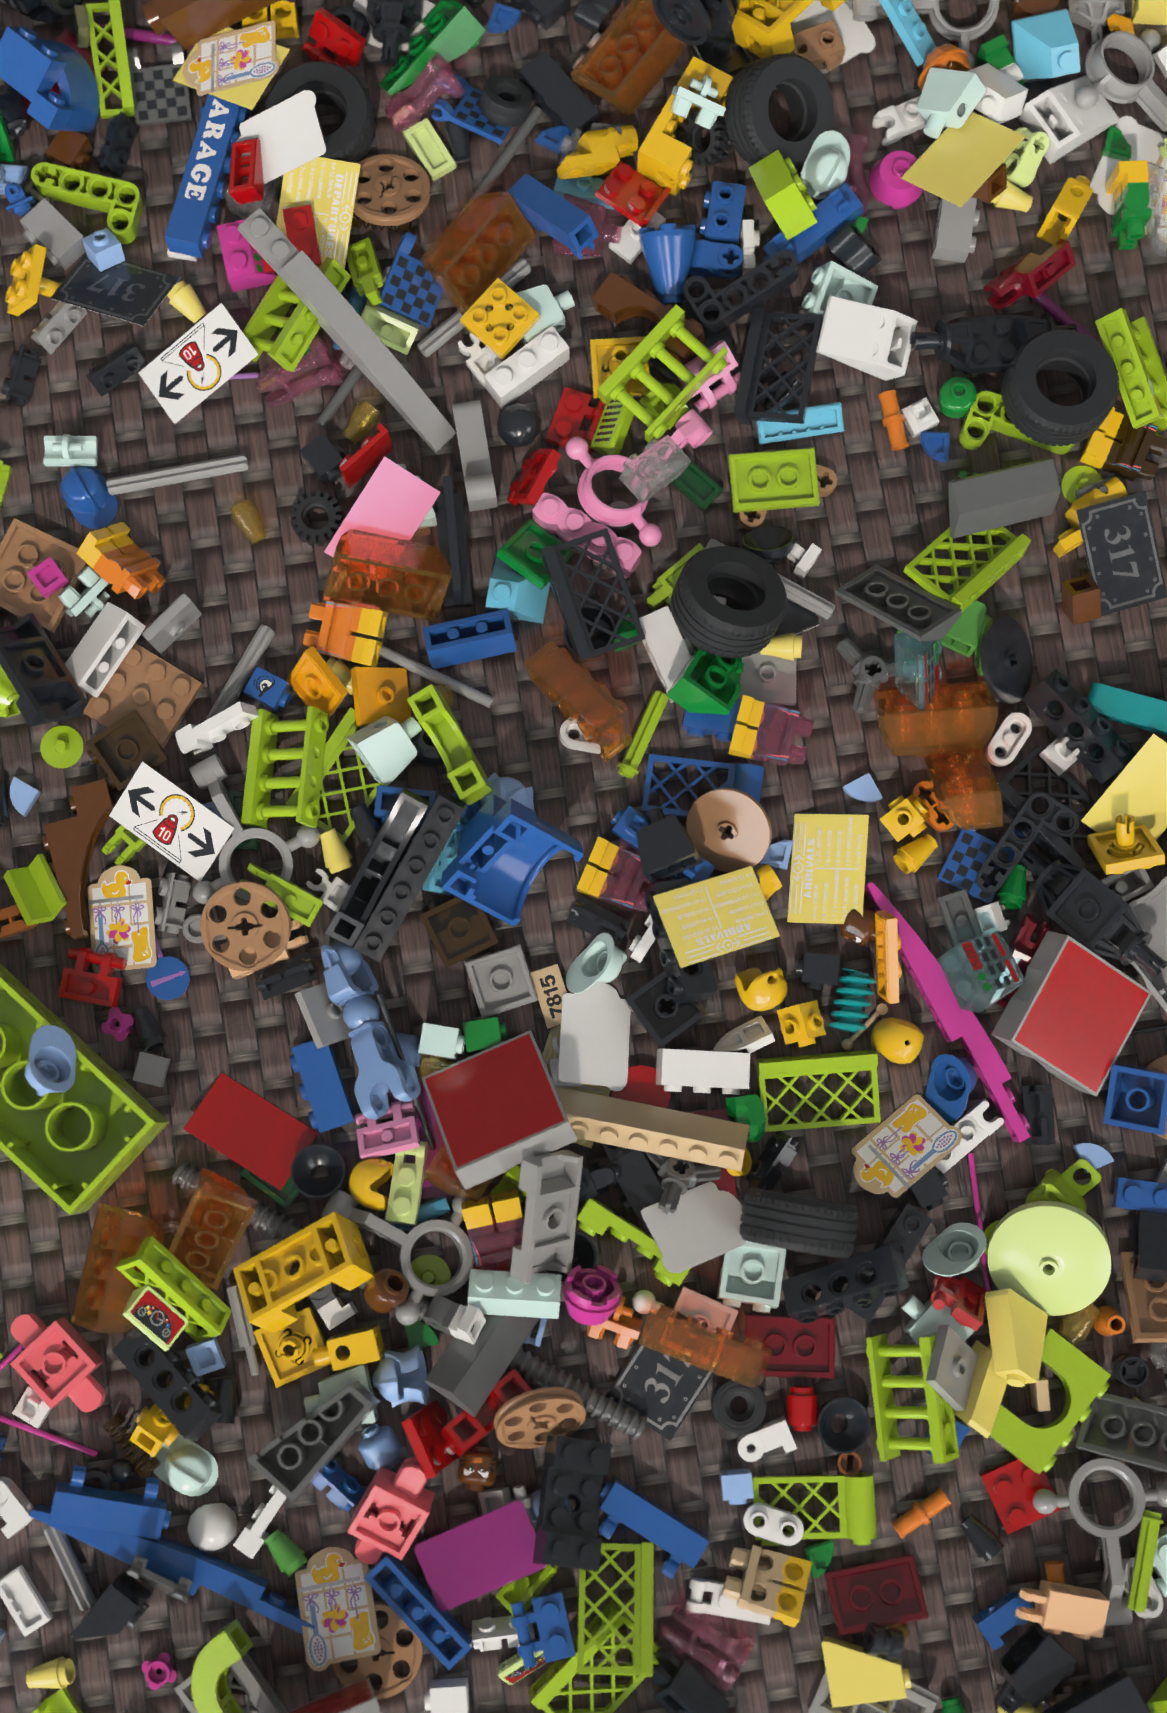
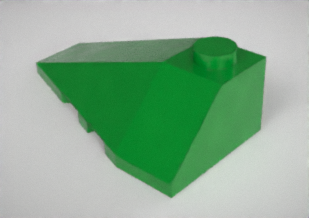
[379,0,486,96]
[666,605,744,715]

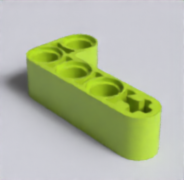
[31,162,144,244]
[959,391,1075,454]

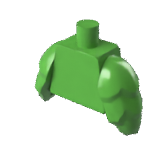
[896,589,992,676]

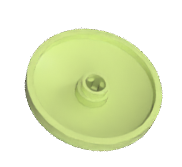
[988,1201,1111,1316]

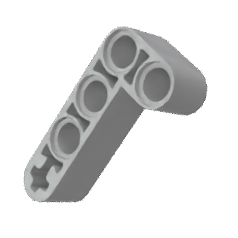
[452,400,498,512]

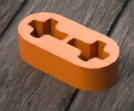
[911,781,957,832]
[0,904,38,939]

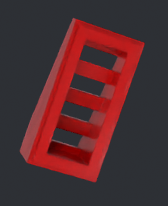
[229,138,264,204]

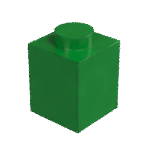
[463,1017,508,1053]

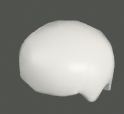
[187,1503,238,1551]

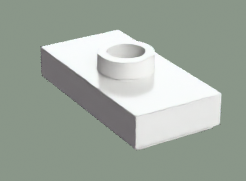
[609,212,666,265]
[0,1565,53,1637]

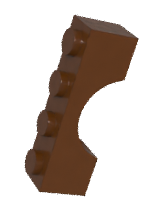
[591,272,706,365]

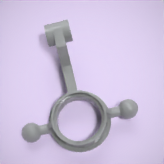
[853,0,999,69]
[1076,29,1167,131]
[189,754,320,904]
[320,1190,474,1325]
[1033,1458,1167,1626]

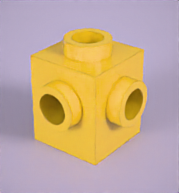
[880,794,930,842]
[777,1000,826,1047]
[130,1403,180,1457]

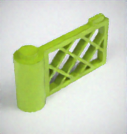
[752,1472,877,1546]

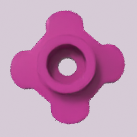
[101,1007,134,1041]
[142,1652,177,1690]

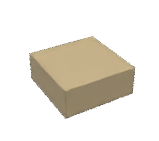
[1030,1376,1050,1411]

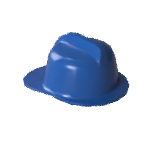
[60,466,118,529]
[926,1053,977,1122]

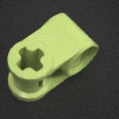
[1003,127,1049,187]

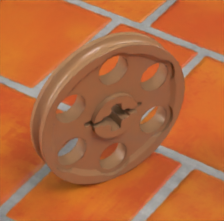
[353,154,430,226]
[200,881,291,971]
[494,1387,586,1449]
[332,1601,423,1699]

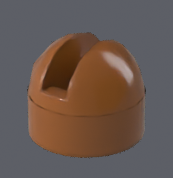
[838,1452,862,1476]

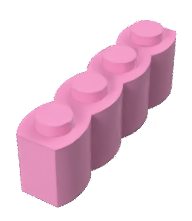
[532,493,642,578]

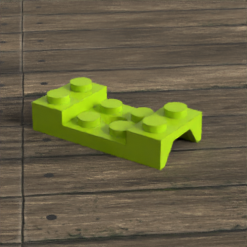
[577,1198,691,1287]

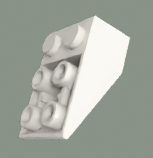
[1019,75,1120,164]
[816,296,917,381]

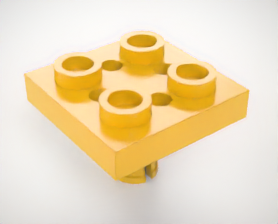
[5,244,61,316]
[459,278,541,360]
[590,336,649,398]
[1087,814,1165,875]
[253,1306,330,1388]

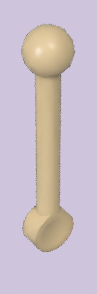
[841,1003,888,1050]

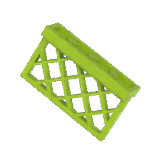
[903,527,1031,613]
[285,707,383,843]
[756,1049,881,1132]
[577,1542,654,1677]
[528,1599,661,1713]

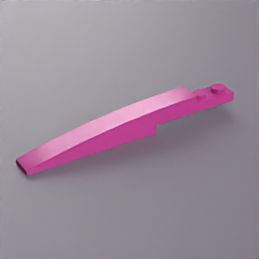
[864,882,1030,1143]

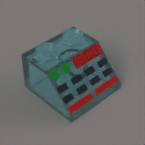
[894,632,942,710]
[937,931,1026,1013]

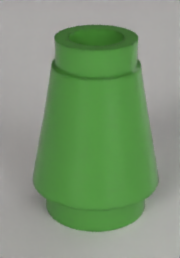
[264,1529,308,1577]

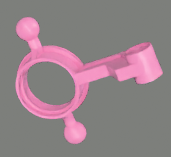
[566,409,713,547]

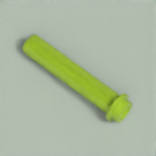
[617,690,669,779]
[1127,1510,1164,1612]

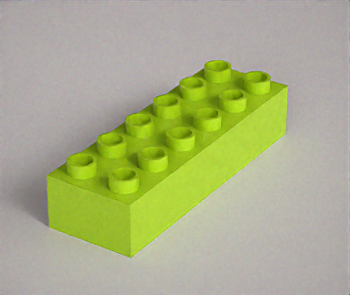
[0,963,169,1215]

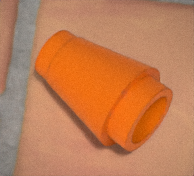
[1093,1306,1126,1336]

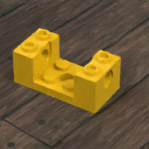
[732,0,846,58]
[637,57,734,197]
[233,1211,375,1334]

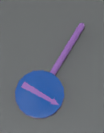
[146,934,190,1000]

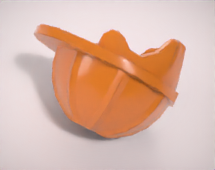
[918,44,971,91]

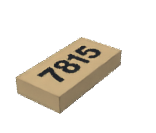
[530,964,567,1029]

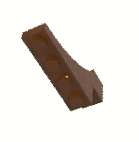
[42,778,117,941]

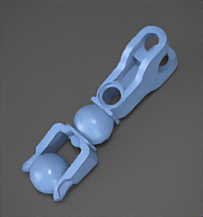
[321,941,421,1120]

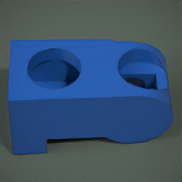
[972,1592,1033,1651]

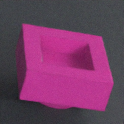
[27,556,69,599]

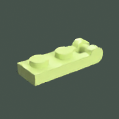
[385,1141,428,1226]

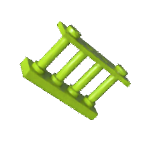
[243,257,351,372]
[597,304,728,443]
[1095,308,1167,433]
[241,706,329,829]
[866,1333,959,1463]

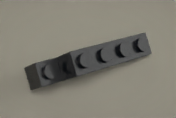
[325,788,430,947]

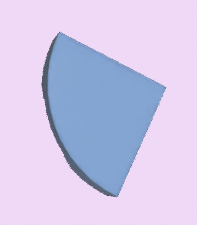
[0,164,30,195]
[843,773,883,803]
[10,777,41,817]
[758,840,793,870]
[1073,1143,1114,1173]

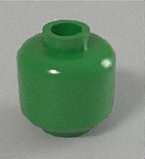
[938,376,977,419]

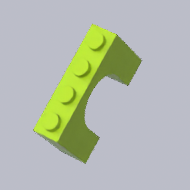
[989,1329,1111,1474]

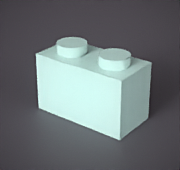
[418,1023,466,1060]

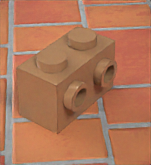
[791,19,846,71]

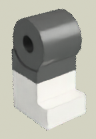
[308,1282,358,1330]
[423,1296,486,1345]

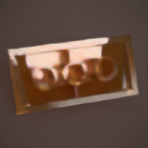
[571,0,684,115]
[421,192,536,316]
[323,529,451,622]
[872,681,998,757]
[922,742,1003,830]
[167,1167,257,1290]
[71,1203,165,1334]

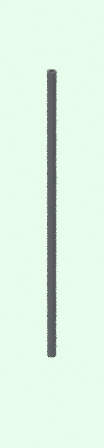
[316,106,543,429]

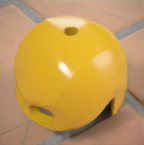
[734,968,788,1011]
[871,1017,924,1064]
[349,1158,394,1211]

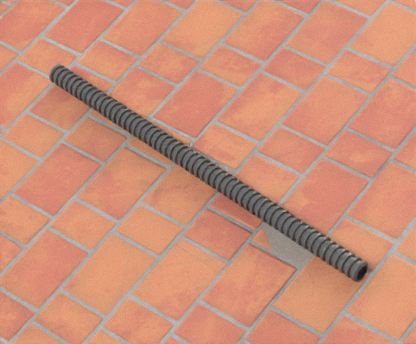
[172,1160,648,1441]

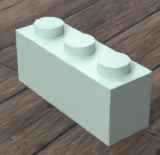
[468,1269,561,1319]

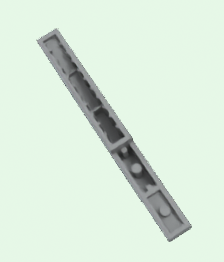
[237,208,456,453]

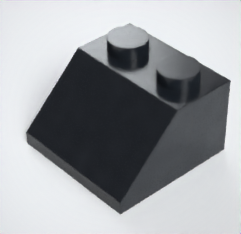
[71,1571,152,1639]

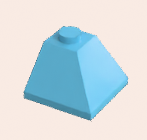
[1011,9,1080,79]
[485,558,550,624]

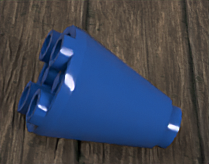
[639,223,696,305]

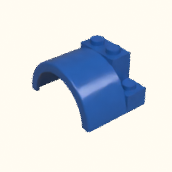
[0,26,99,133]
[441,794,583,926]

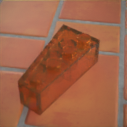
[525,641,633,763]
[638,1305,773,1388]

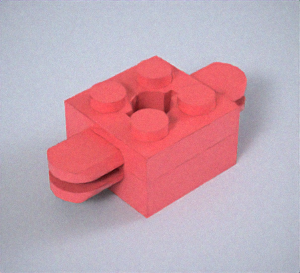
[10,1312,106,1412]
[347,1457,434,1564]

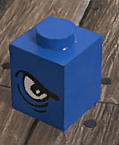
[243,666,292,713]

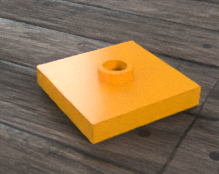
[287,646,348,720]
[351,667,411,726]

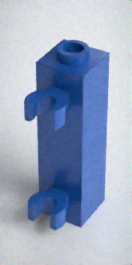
[506,173,599,260]
[763,183,865,273]
[611,806,715,885]
[49,1464,171,1540]
[599,1477,709,1580]

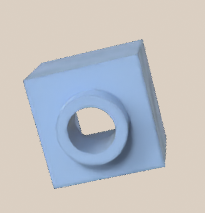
[82,228,125,272]
[719,1468,754,1505]

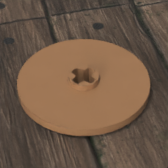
[686,788,772,873]

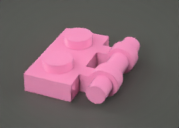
[676,340,741,413]
[355,1100,420,1160]

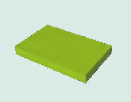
[728,448,820,513]

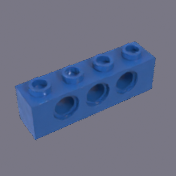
[364,1552,472,1670]

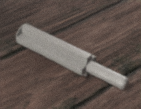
[226,1284,260,1376]

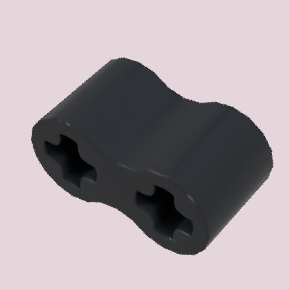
[574,0,623,34]
[825,220,882,277]

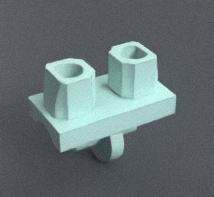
[671,75,726,129]
[43,434,98,466]
[58,566,111,618]

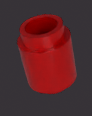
[787,1386,817,1431]

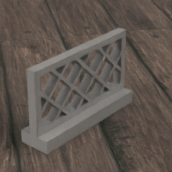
[174,1653,288,1713]

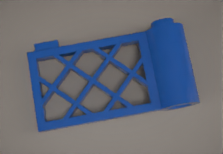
[641,754,764,817]

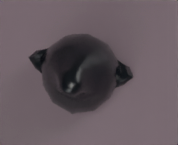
[0,84,27,137]

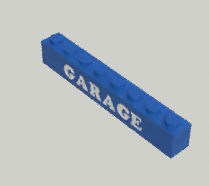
[165,94,249,258]

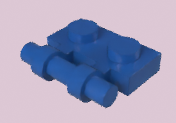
[510,1590,576,1668]

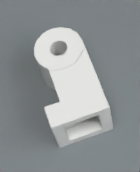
[737,1416,797,1462]
[0,1476,34,1539]

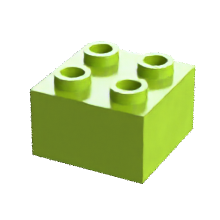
[748,150,818,240]

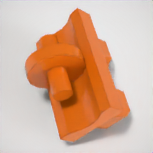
[587,1296,642,1349]

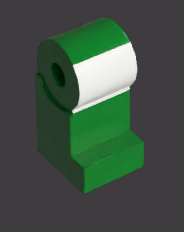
[976,34,1024,86]

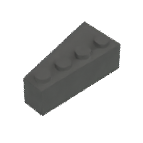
[247,1381,380,1502]

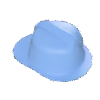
[25,1025,76,1096]

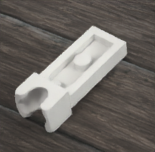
[872,96,927,146]
[175,701,259,756]
[935,1098,1004,1174]
[233,1485,287,1559]

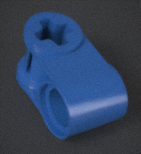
[689,240,744,279]

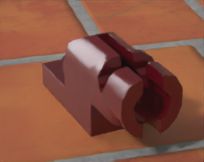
[983,239,1076,310]
[987,913,1053,1008]

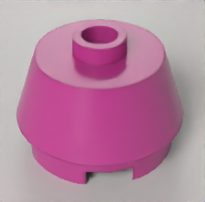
[869,151,923,209]
[562,1265,622,1325]

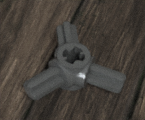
[836,637,912,714]
[642,1151,721,1214]

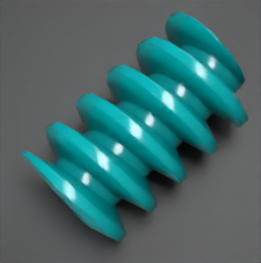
[828,968,877,1033]

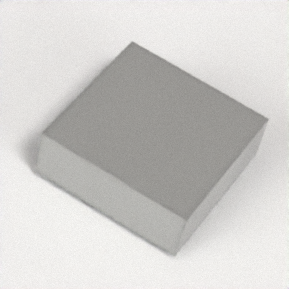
[133,1051,171,1087]

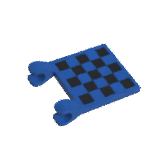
[431,75,512,145]
[379,232,457,328]
[937,809,1025,904]

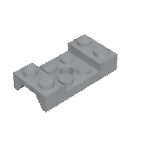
[510,1149,583,1284]

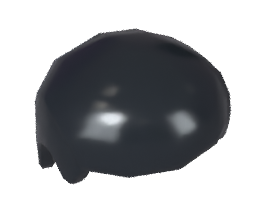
[497,403,542,448]

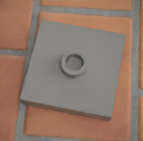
[142,594,202,654]
[738,652,796,705]
[464,944,538,1019]
[295,983,353,1049]
[926,1325,978,1411]

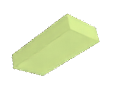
[403,118,456,182]

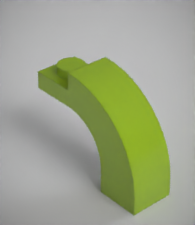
[191,1618,253,1713]

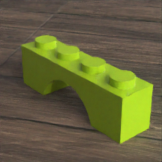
[407,684,494,805]

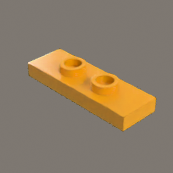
[875,910,902,1004]

